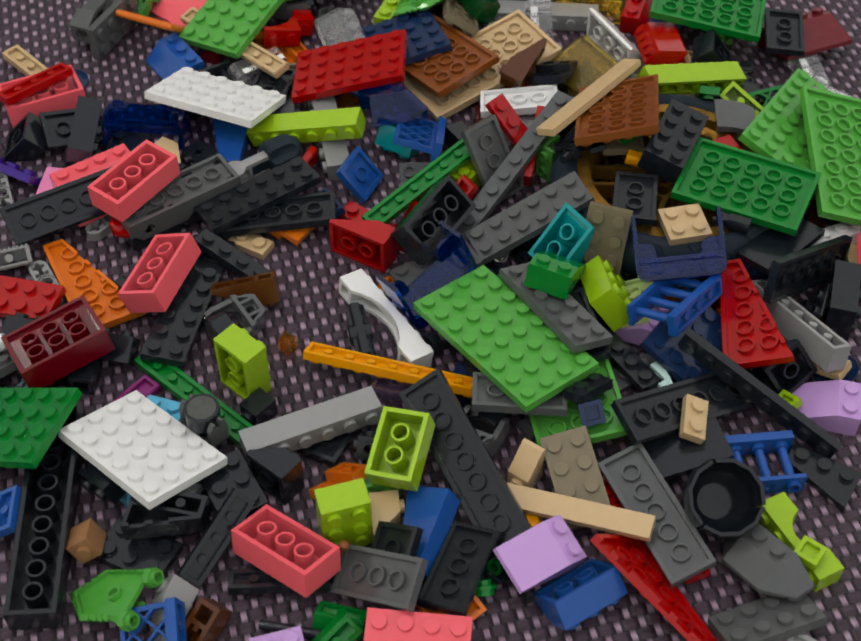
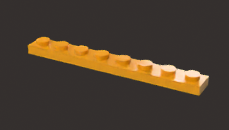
[303,341,472,398]

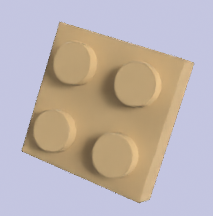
[656,203,713,246]

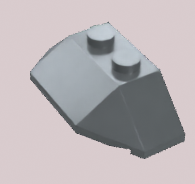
[722,524,815,602]

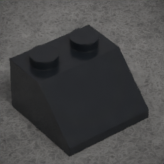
[692,29,732,63]
[3,112,47,162]
[246,447,305,506]

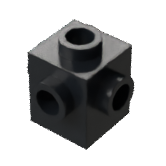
[353,429,376,464]

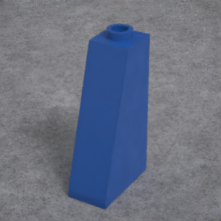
[212,118,250,162]
[403,486,460,579]

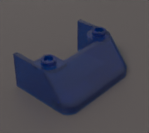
[358,81,429,127]
[101,99,191,150]
[631,207,727,282]
[376,220,478,329]

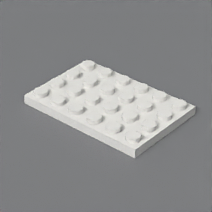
[144,67,286,128]
[58,390,228,510]

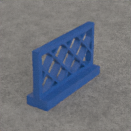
[393,112,447,161]
[120,597,187,641]

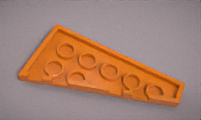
[42,239,146,328]

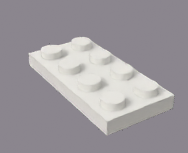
[480,84,558,118]

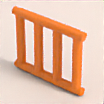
[115,9,185,33]

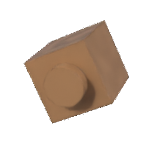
[66,518,107,564]

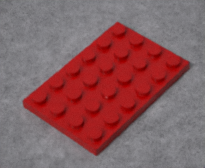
[291,29,407,104]

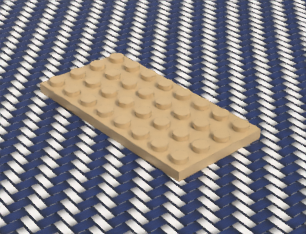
[399,9,562,122]

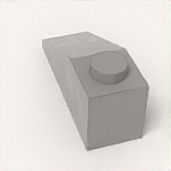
[151,574,199,641]

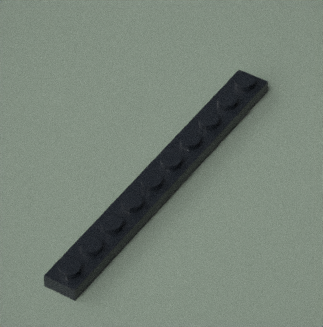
[514,248,661,393]

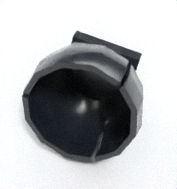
[679,458,766,539]

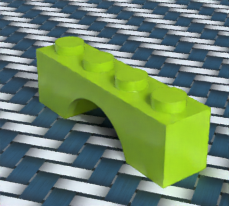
[758,492,844,593]

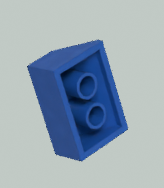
[146,32,205,80]
[533,558,628,631]

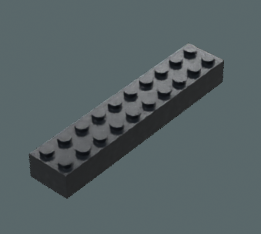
[3,402,86,630]

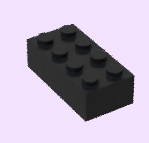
[637,99,709,185]
[390,175,476,265]

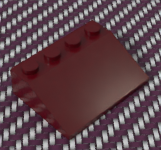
[758,7,852,60]
[1,295,115,388]

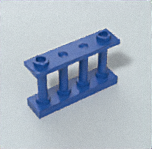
[627,265,723,337]
[725,430,807,494]

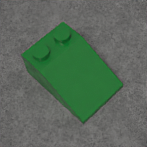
[524,251,586,300]

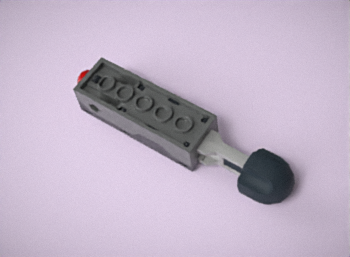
[109,134,304,251]

